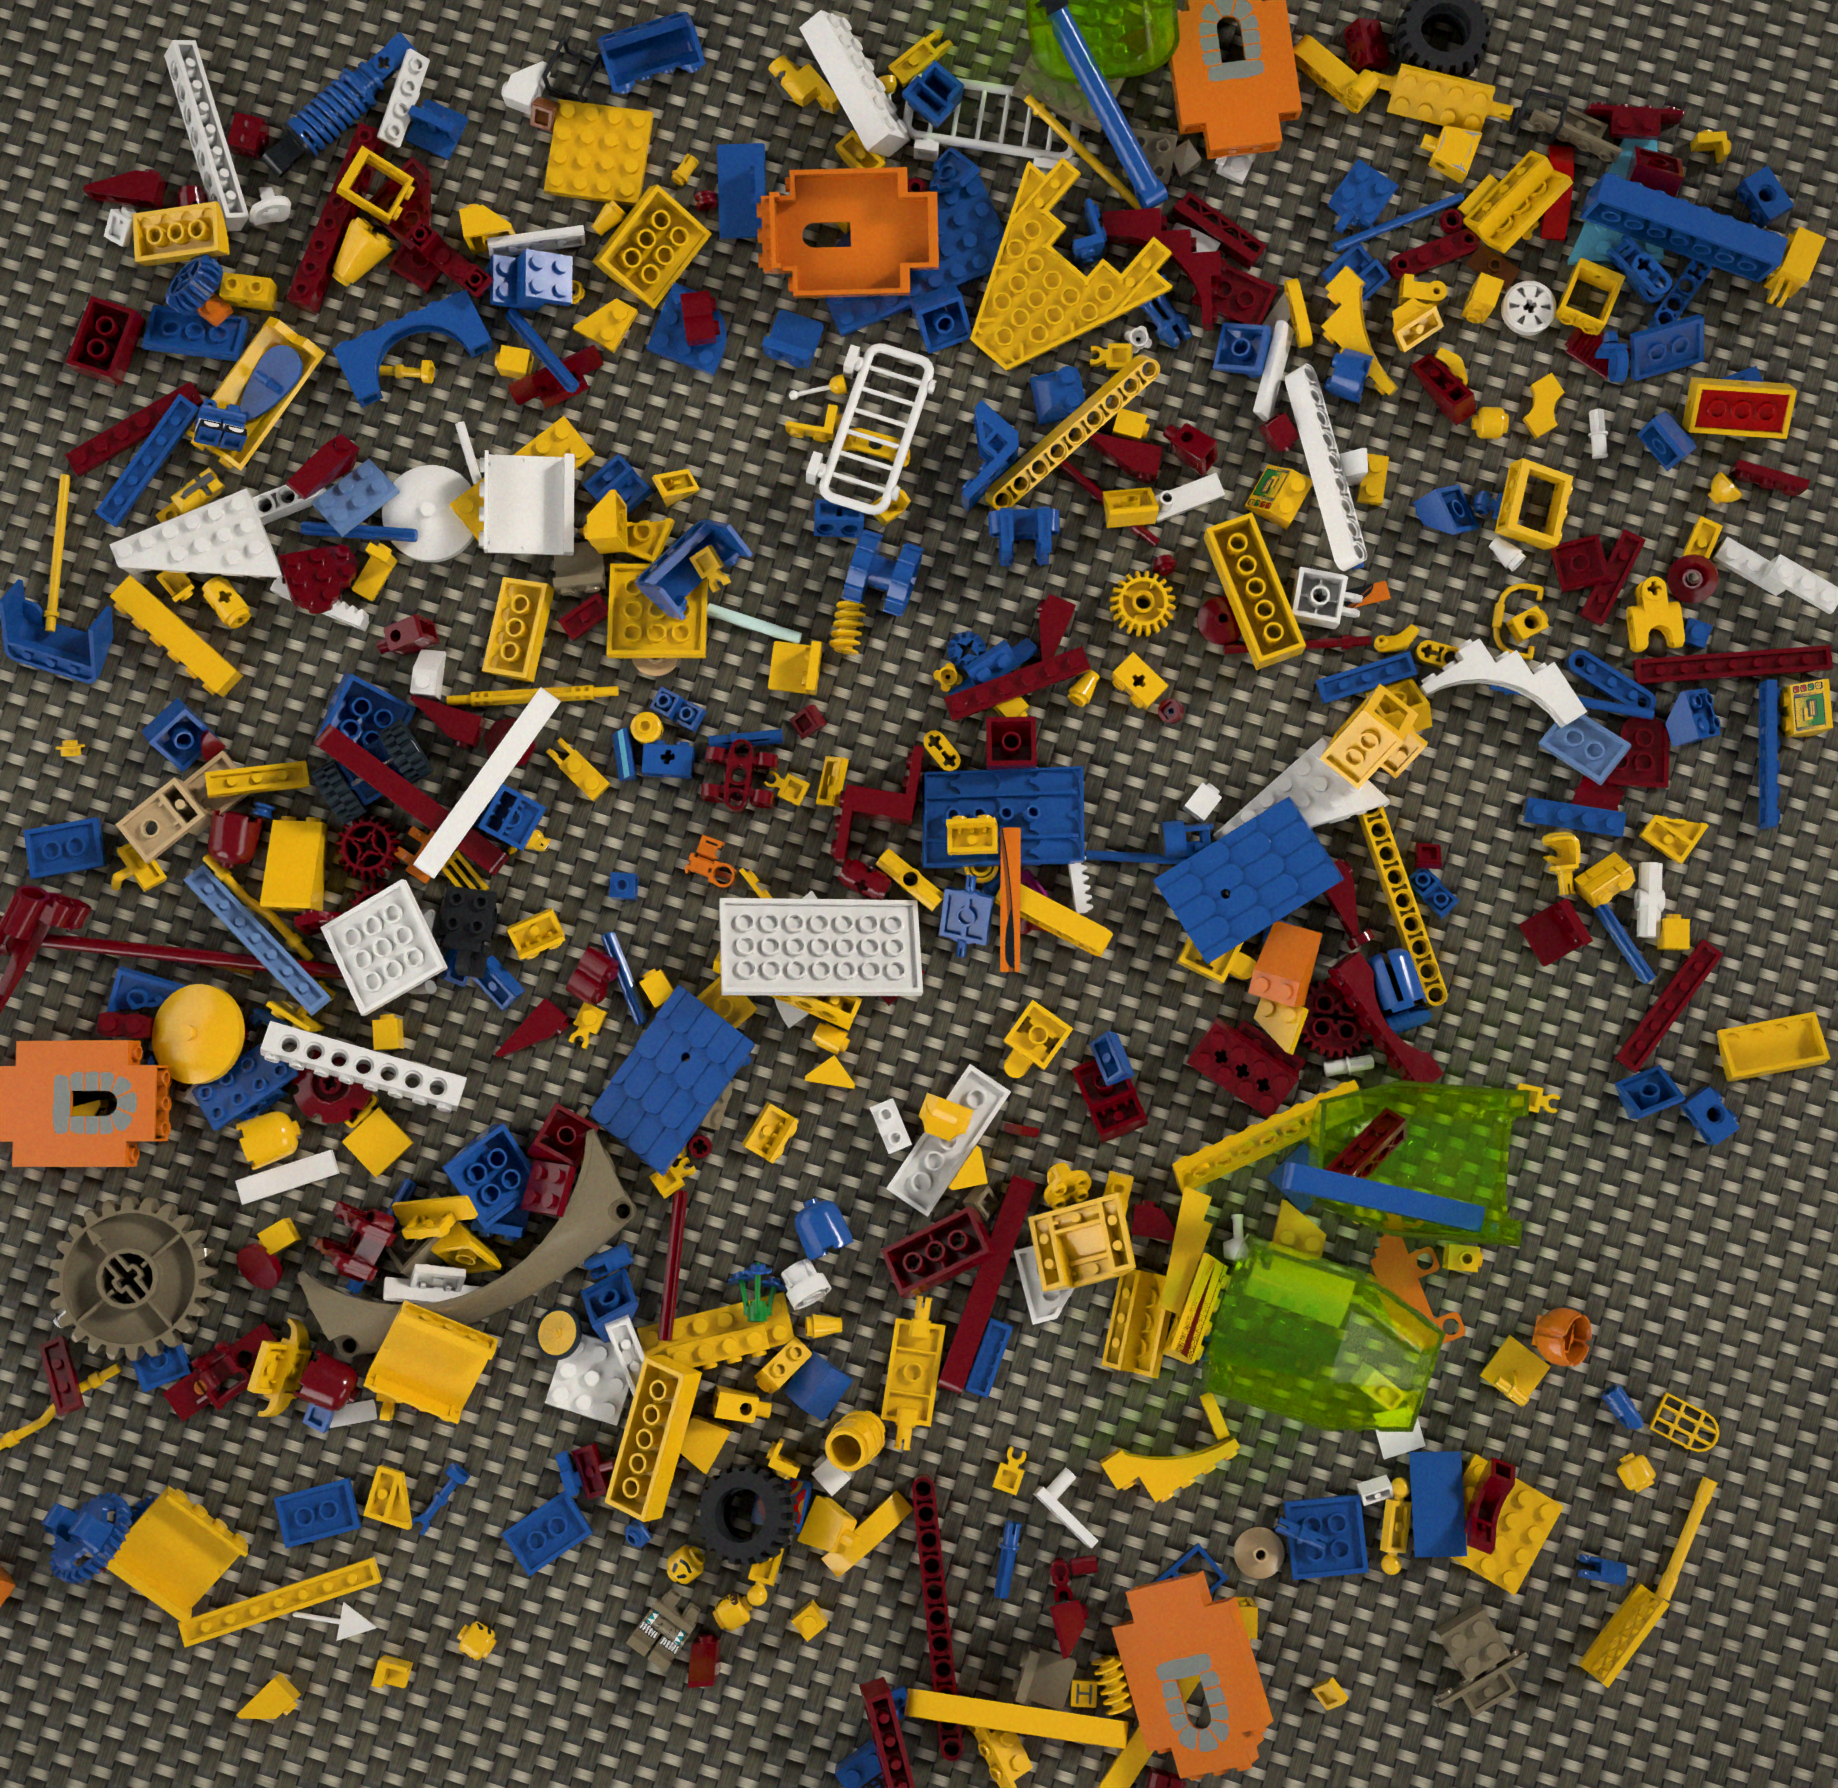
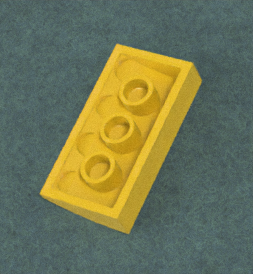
[133,201,230,266]
[482,577,555,683]

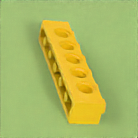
[712,950,862,1030]

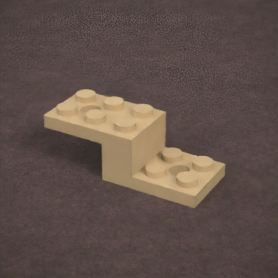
[115,751,249,864]

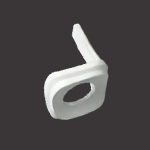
[249,187,291,226]

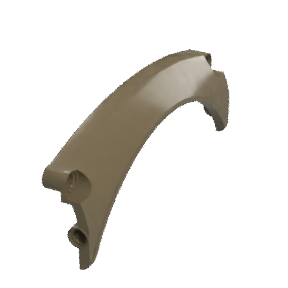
[298,1128,637,1357]

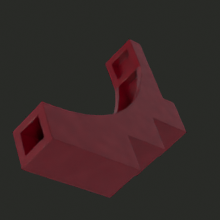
[1103,207,1227,331]

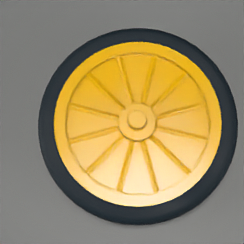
[535,1306,582,1360]

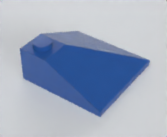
[316,673,416,748]
[442,1123,532,1230]

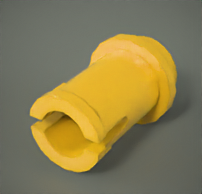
[671,154,699,187]

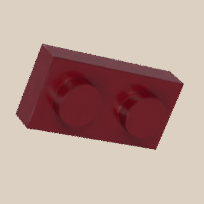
[558,593,608,642]

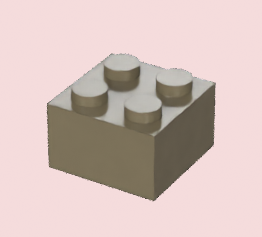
[1434,1603,1511,1682]

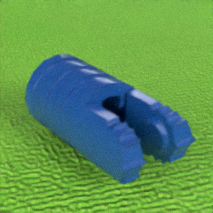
[1383,1005,1432,1035]
[583,1242,634,1280]
[1601,1383,1644,1430]
[1578,1554,1627,1586]

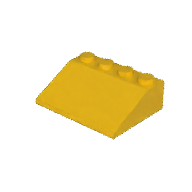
[592,184,712,309]

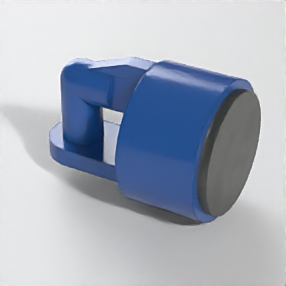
[1158,820,1214,859]

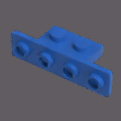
[948,638,1039,695]

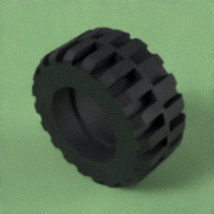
[1393,0,1491,78]
[696,1464,799,1565]

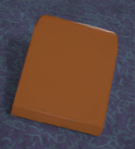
[530,97,560,132]

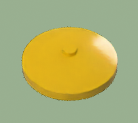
[152,984,245,1085]

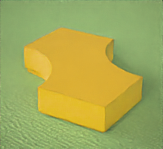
[1522,373,1565,440]

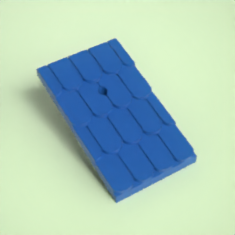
[922,766,1085,868]
[1153,796,1345,964]
[588,984,755,1177]

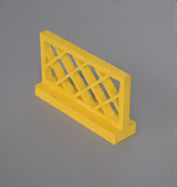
[1578,1582,1670,1688]

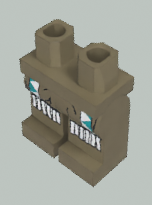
[626,1588,701,1672]

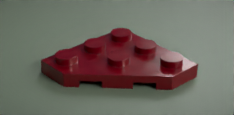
[364,157,431,254]

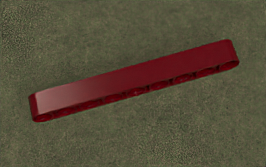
[314,724,509,876]
[937,1174,1036,1394]

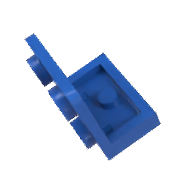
[1071,198,1107,268]
[762,310,824,369]
[471,1202,530,1241]

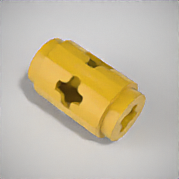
[202,576,251,629]

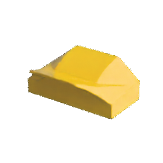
[835,130,886,168]
[1392,298,1444,353]
[919,1093,974,1141]

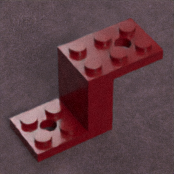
[830,745,924,865]

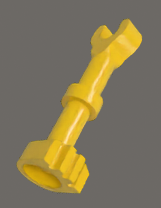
[379,360,435,384]

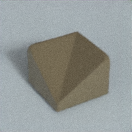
[1172,139,1202,178]
[962,1185,1000,1221]

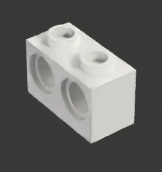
[870,1098,912,1154]

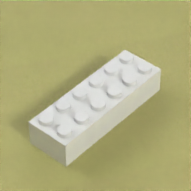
[799,10,911,157]

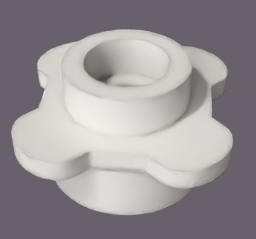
[1124,326,1152,353]

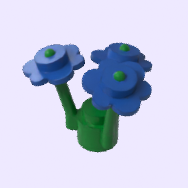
[728,1262,788,1322]

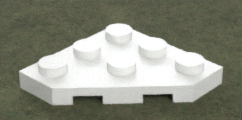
[1013,1245,1075,1325]

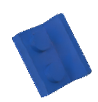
[406,99,469,160]

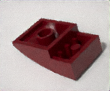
[1072,1059,1148,1143]

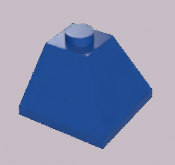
[1413,484,1480,535]
[580,1268,639,1343]

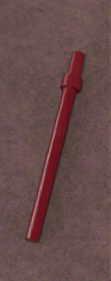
[1050,448,1160,548]
[1223,634,1371,655]

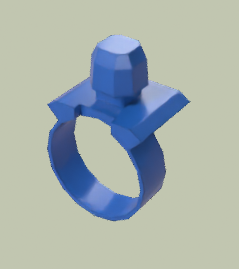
[1594,331,1629,383]

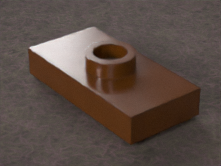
[1466,244,1521,292]

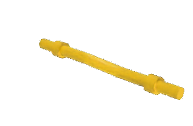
[202,853,315,961]
[0,1363,122,1450]

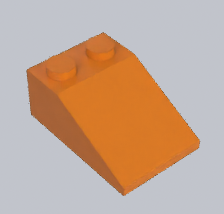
[1248,921,1322,1007]

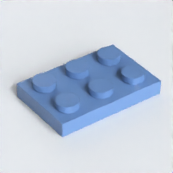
[311,459,400,537]
[1539,714,1631,786]

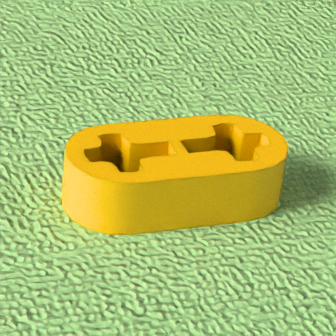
[923,730,961,771]
[1199,1391,1230,1441]

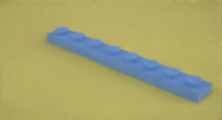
[183,864,331,1016]

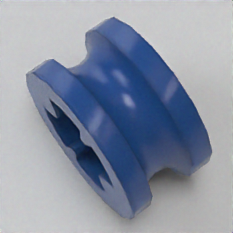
[251,802,276,820]

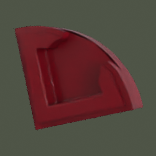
[200,729,226,762]
[1004,1123,1040,1138]

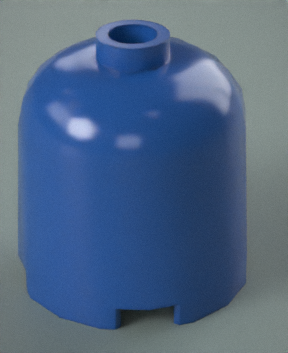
[794,1197,854,1261]

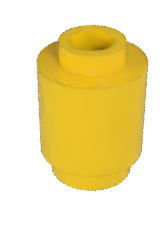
[812,1022,850,1055]

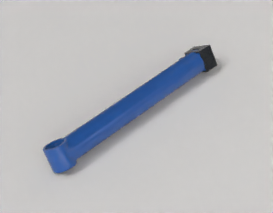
[1035,0,1168,209]

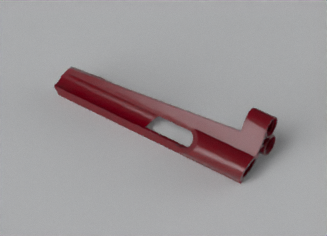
[0,885,92,1014]

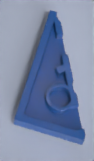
[106,966,187,1012]

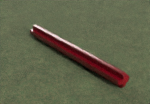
[658,1190,688,1341]

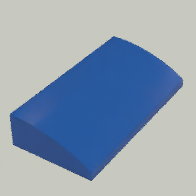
[1409,1451,1467,1557]

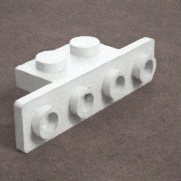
[377,49,430,148]
[383,1264,482,1304]

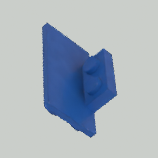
[717,143,767,239]
[192,1042,299,1131]

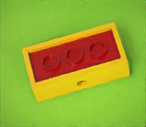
[1682,377,1797,439]

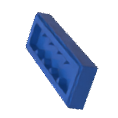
[964,1317,1013,1399]

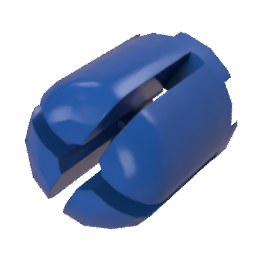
[1367,948,1428,1013]

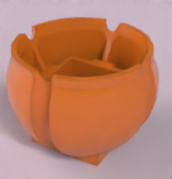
[1531,1308,1592,1366]

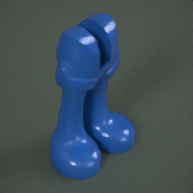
[1139,274,1193,349]

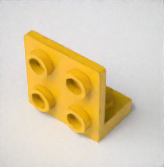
[768,641,823,696]

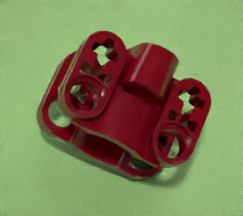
[700,739,780,813]
[313,1201,397,1283]

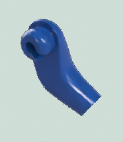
[248,1008,292,1027]

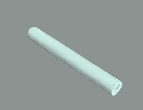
[707,603,802,644]

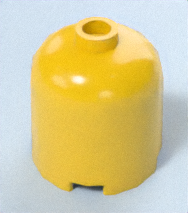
[236,1111,301,1170]

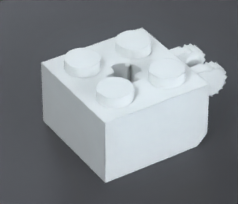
[1290,567,1363,629]

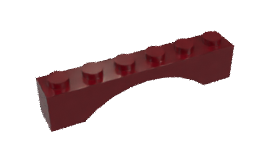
[1327,951,1444,1092]

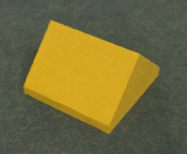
[1103,487,1159,528]
[948,1145,988,1190]
[431,1221,502,1274]

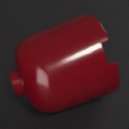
[207,809,263,869]
[293,1349,360,1412]

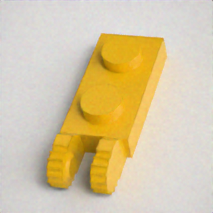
[888,29,953,88]
[546,737,611,802]

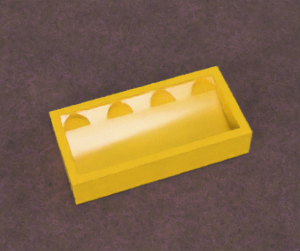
[1717,1012,1831,1083]

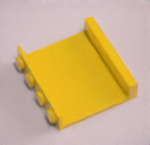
[363,1300,498,1424]
[106,1486,248,1624]

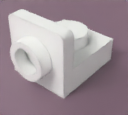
[1215,155,1253,184]
[104,206,136,247]

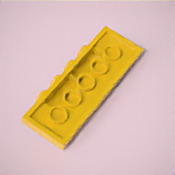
[637,1292,795,1370]

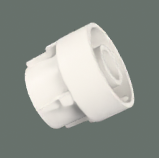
[781,1258,831,1310]

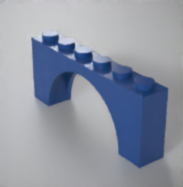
[332,290,494,408]

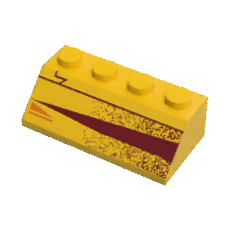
[1162,1252,1229,1364]

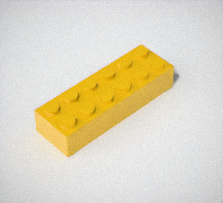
[1204,512,1306,670]
[605,1355,702,1522]

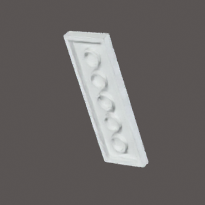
[886,1064,1011,1217]

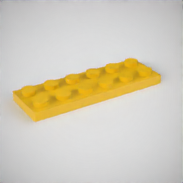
[449,416,595,542]

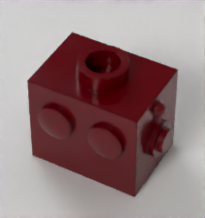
[227,112,269,159]

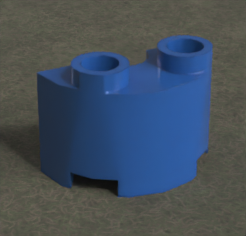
[1325,348,1373,404]

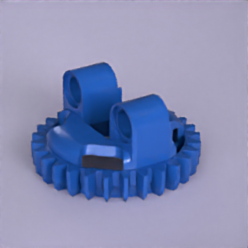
[41,1492,132,1584]

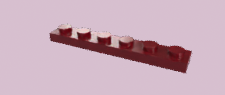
[64,381,204,477]
[944,646,1091,722]
[1614,939,1723,1073]

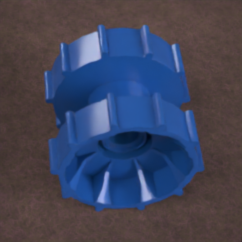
[842,530,924,617]

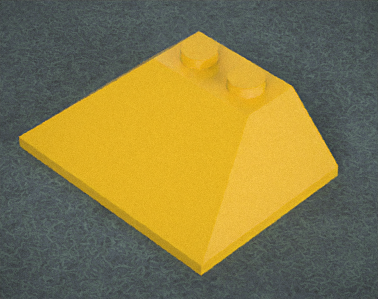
[1028,1192,1136,1292]

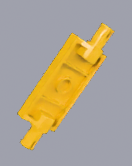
[1372,63,1514,132]
[881,1295,946,1450]

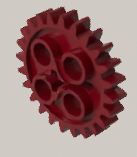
[1301,977,1371,1058]

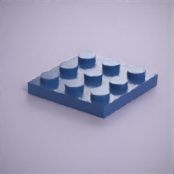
[1283,1494,1369,1580]

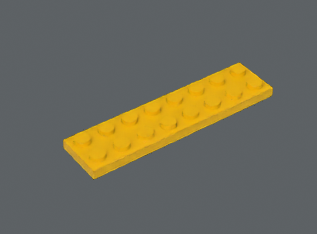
[1172,1080,1362,1195]

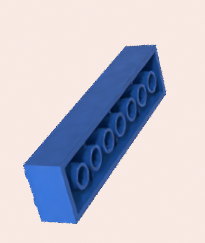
[1580,172,1788,283]

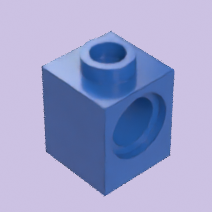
[609,872,639,901]

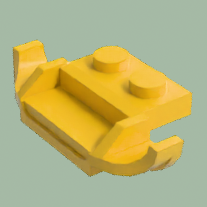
[247,1318,312,1417]

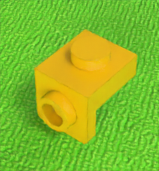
[1690,130,1731,163]
[870,485,911,527]
[156,571,195,602]

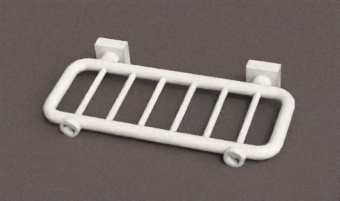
[902,73,1081,175]
[806,343,937,515]

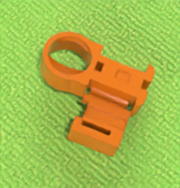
[685,835,737,888]

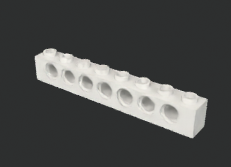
[164,40,249,231]
[260,1021,467,1113]

